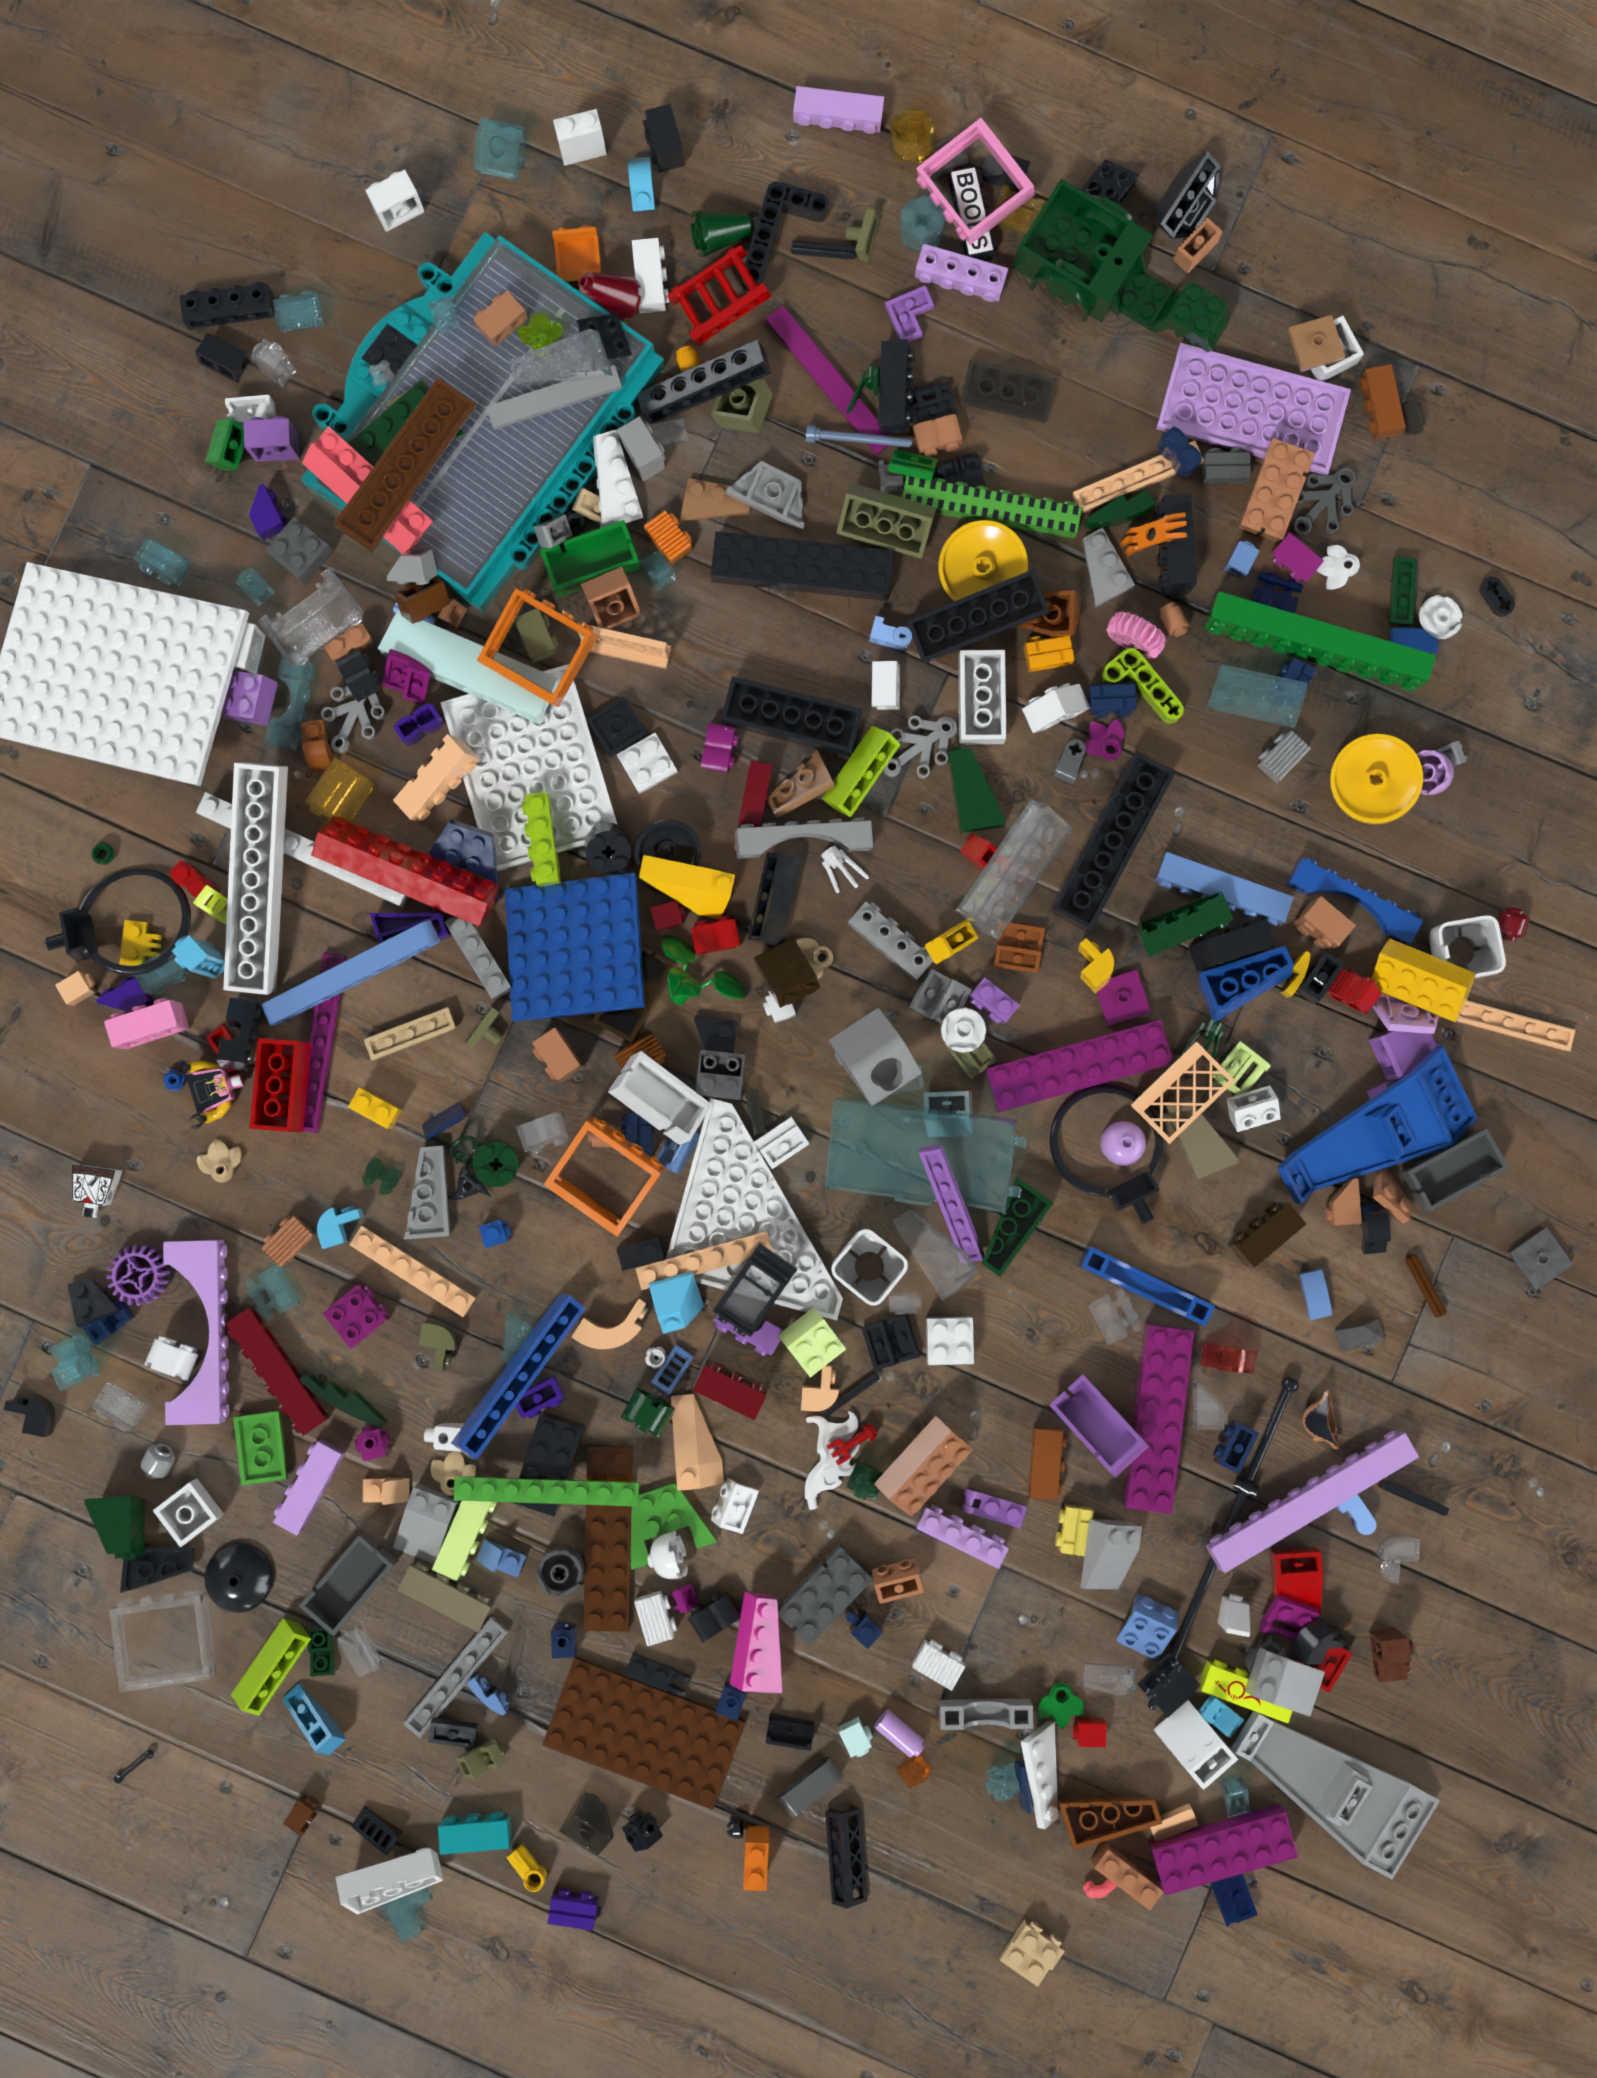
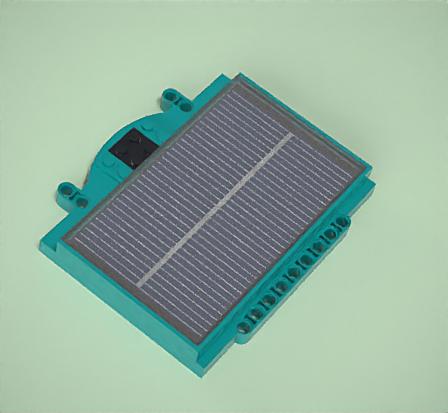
[301,232,665,613]

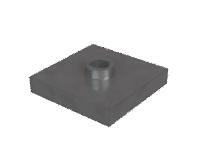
[1508,1227,1573,1290]

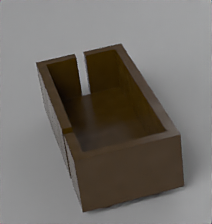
[592,945,676,1044]

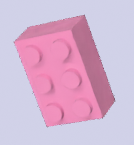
[104,998,190,1049]

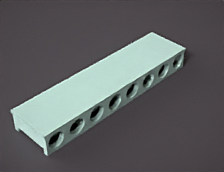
[378,610,559,725]

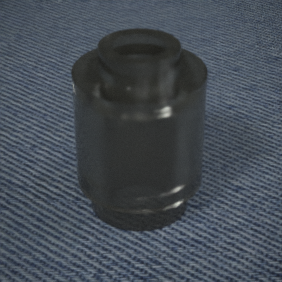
[1401,400,1425,435]

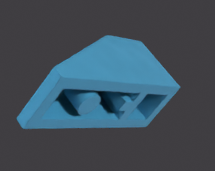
[282,1683,346,1755]

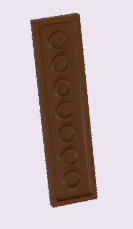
[333,378,476,553]
[583,1446,633,1632]

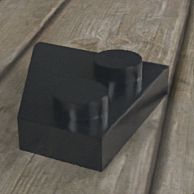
[694,1017,737,1053]
[67,1277,121,1328]

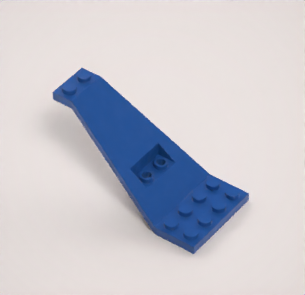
[1277,1046,1478,1204]

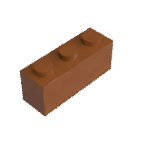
[1358,364,1406,441]
[1028,1426,1066,1500]

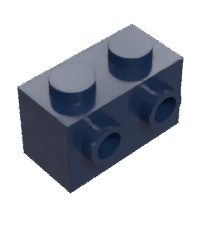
[1213,1420,1259,1474]

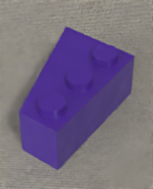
[369,913,452,944]

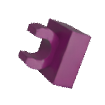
[669,1582,699,1614]

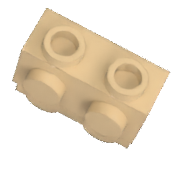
[999,1919,1065,1987]

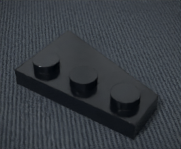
[120,1546,195,1593]

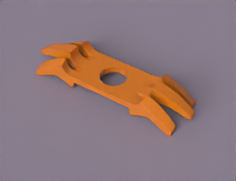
[1120,513,1187,556]

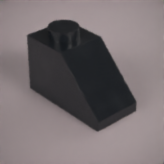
[981,155,1030,193]
[616,1236,666,1271]

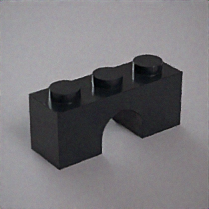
[216,997,263,1071]

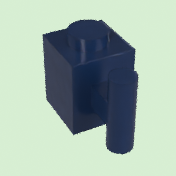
[845,1607,883,1649]

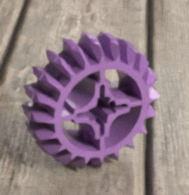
[106,1244,170,1306]

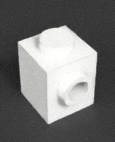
[763,991,796,1023]

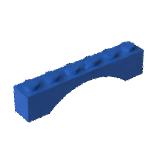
[1286,858,1423,946]
[1078,1246,1215,1327]

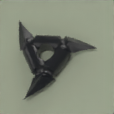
[448,1160,491,1200]

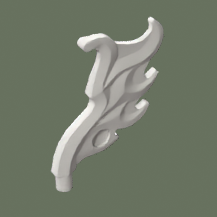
[805,1411,860,1510]

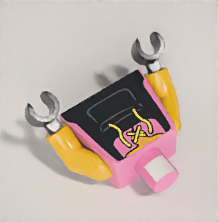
[173,1061,245,1130]

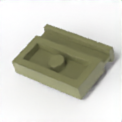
[944,1042,997,1080]

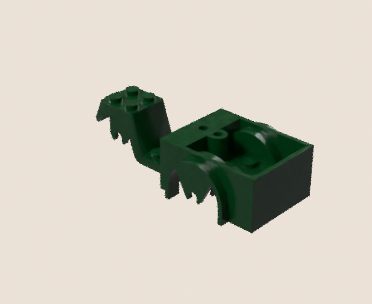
[1013,179,1230,352]

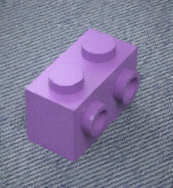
[969,977,1020,1025]

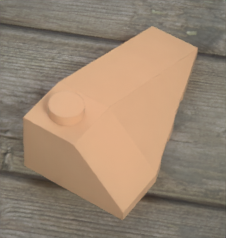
[671,1394,724,1491]

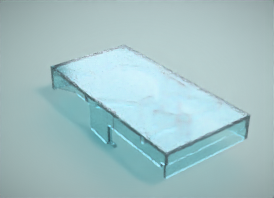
[825,1097,1027,1214]

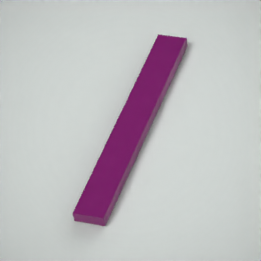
[766,306,890,456]
[304,953,347,1133]

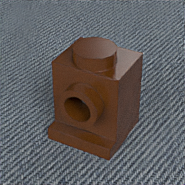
[283,1794,319,1837]

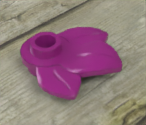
[1084,719,1124,761]

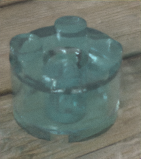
[899,196,945,250]

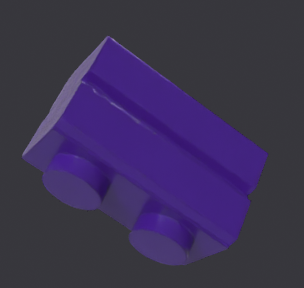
[547,1887,599,1931]

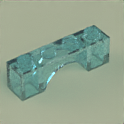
[264,655,315,751]

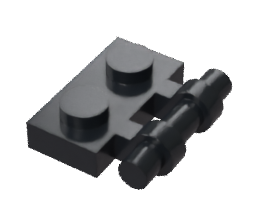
[910,382,957,426]

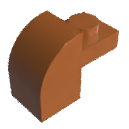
[301,720,335,772]

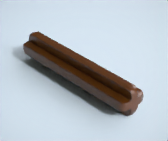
[1405,1254,1447,1318]

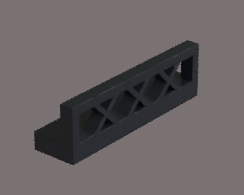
[825,1807,868,1909]

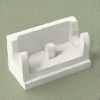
[225,395,276,425]
[872,661,900,710]

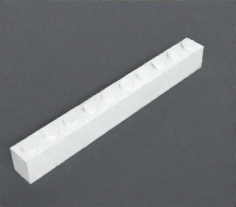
[196,792,410,908]

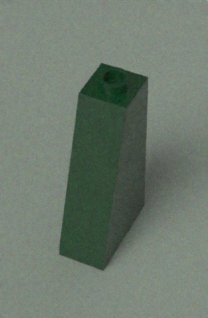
[948,746,1006,834]

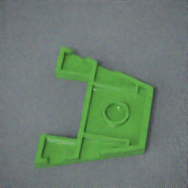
[631,1482,716,1570]

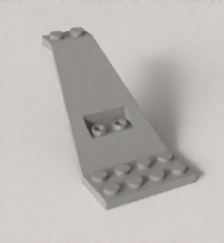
[1230,1711,1440,1879]

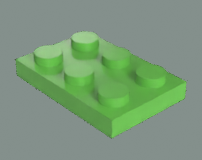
[233,1410,289,1486]

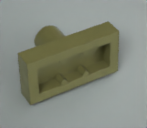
[846,209,880,262]
[465,1006,503,1049]

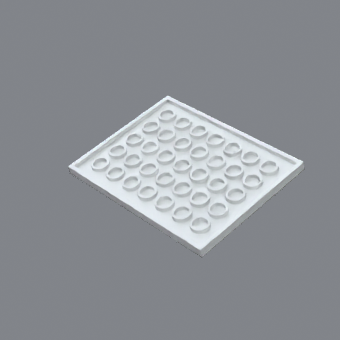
[441,664,618,872]

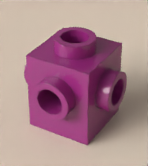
[355,1424,390,1462]

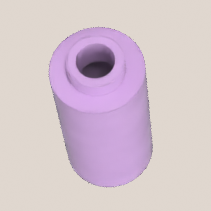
[874,1709,924,1758]

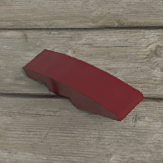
[734,760,773,852]

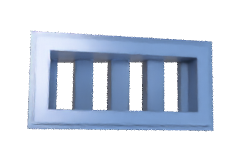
[650,1344,694,1396]

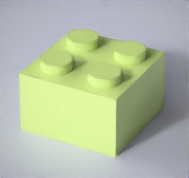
[778,1307,846,1378]

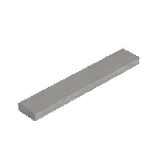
[486,365,622,430]
[403,1615,509,1738]

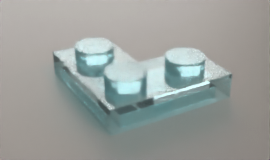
[381,1887,433,1943]

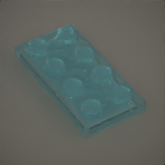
[1207,664,1308,728]

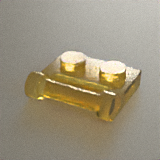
[992,185,1045,236]

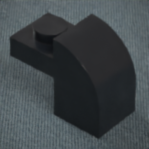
[1360,1201,1391,1254]
[4,1394,55,1437]
[1291,1619,1348,1665]

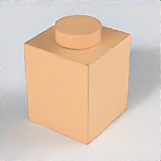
[55,971,97,1006]

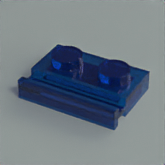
[1210,1874,1258,1927]

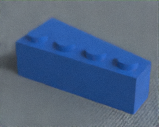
[1198,946,1294,1023]

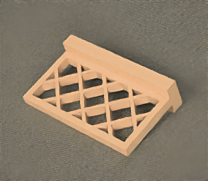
[578,623,671,669]
[1131,1042,1235,1144]

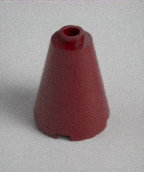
[579,271,641,322]

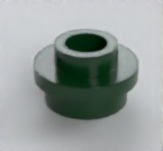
[91,843,115,865]

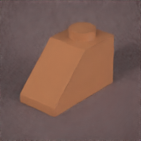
[1325,1178,1362,1225]

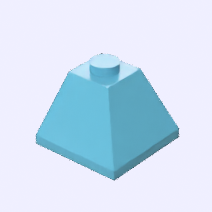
[649,1271,704,1334]

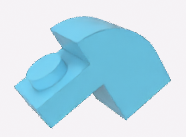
[628,157,655,211]
[317,1206,364,1249]
[1198,1695,1245,1738]

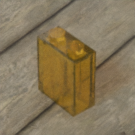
[305,758,376,823]

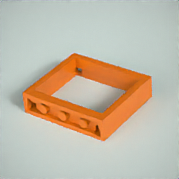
[476,588,598,707]
[544,1116,666,1237]

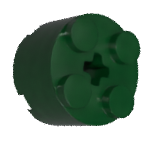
[473,1139,519,1187]
[620,1388,675,1438]

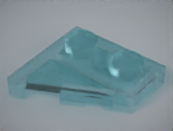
[503,1313,535,1365]

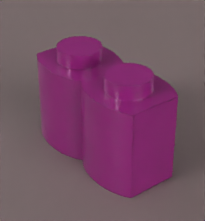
[701,723,739,774]

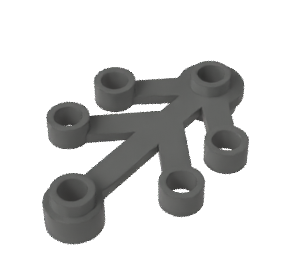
[1292,467,1356,537]

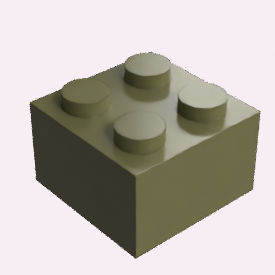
[711,379,773,434]

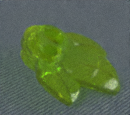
[518,313,563,355]

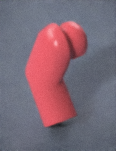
[1083,1879,1117,1898]

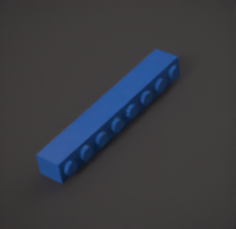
[451,1293,586,1460]

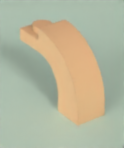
[572,1297,648,1349]

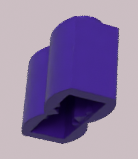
[394,704,444,746]

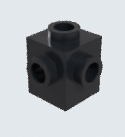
[622,1812,663,1852]

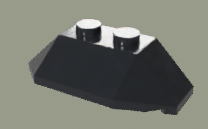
[1156,151,1221,239]

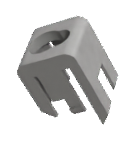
[828,1008,922,1106]

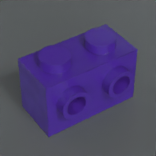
[516,1374,565,1419]

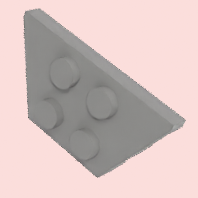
[724,461,804,531]

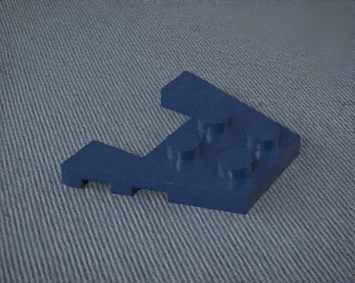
[428,819,501,902]

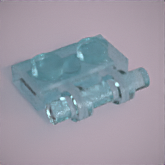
[244,1264,301,1322]

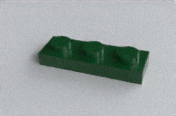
[1388,557,1417,627]

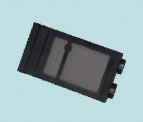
[713,1241,798,1338]

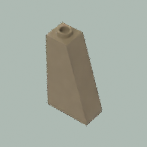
[1163,1094,1239,1180]

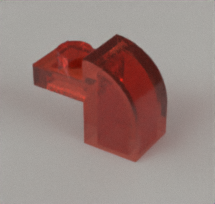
[1201,1343,1257,1374]

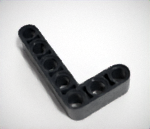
[742,181,829,291]

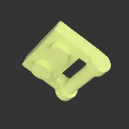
[1212,1041,1271,1096]

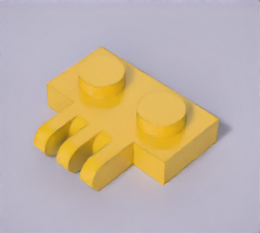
[119,920,162,966]

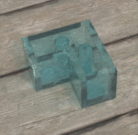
[50,1334,100,1391]

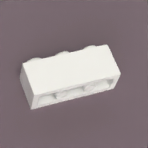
[632,238,669,314]

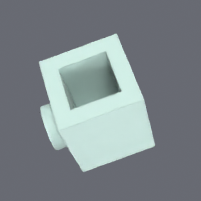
[838,1716,873,1757]

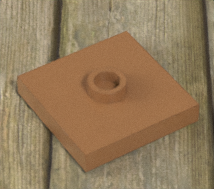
[1288,315,1345,372]

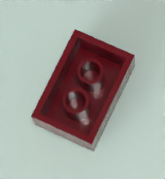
[693,1360,767,1420]

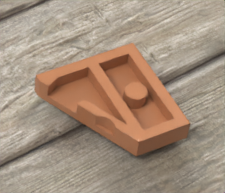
[1373,1167,1412,1223]

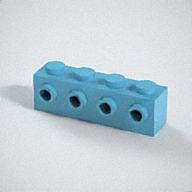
[172,935,225,979]

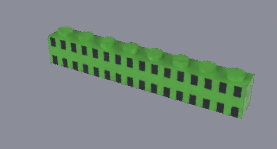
[902,476,1082,539]

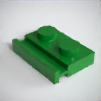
[888,449,938,481]

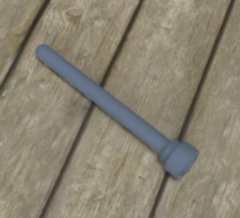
[806,424,912,447]

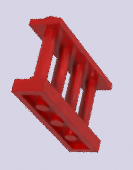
[667,245,772,346]

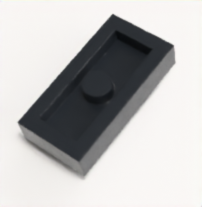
[428,1717,478,1749]

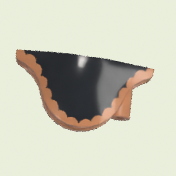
[1303,1389,1339,1449]

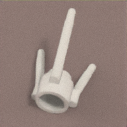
[821,845,869,893]

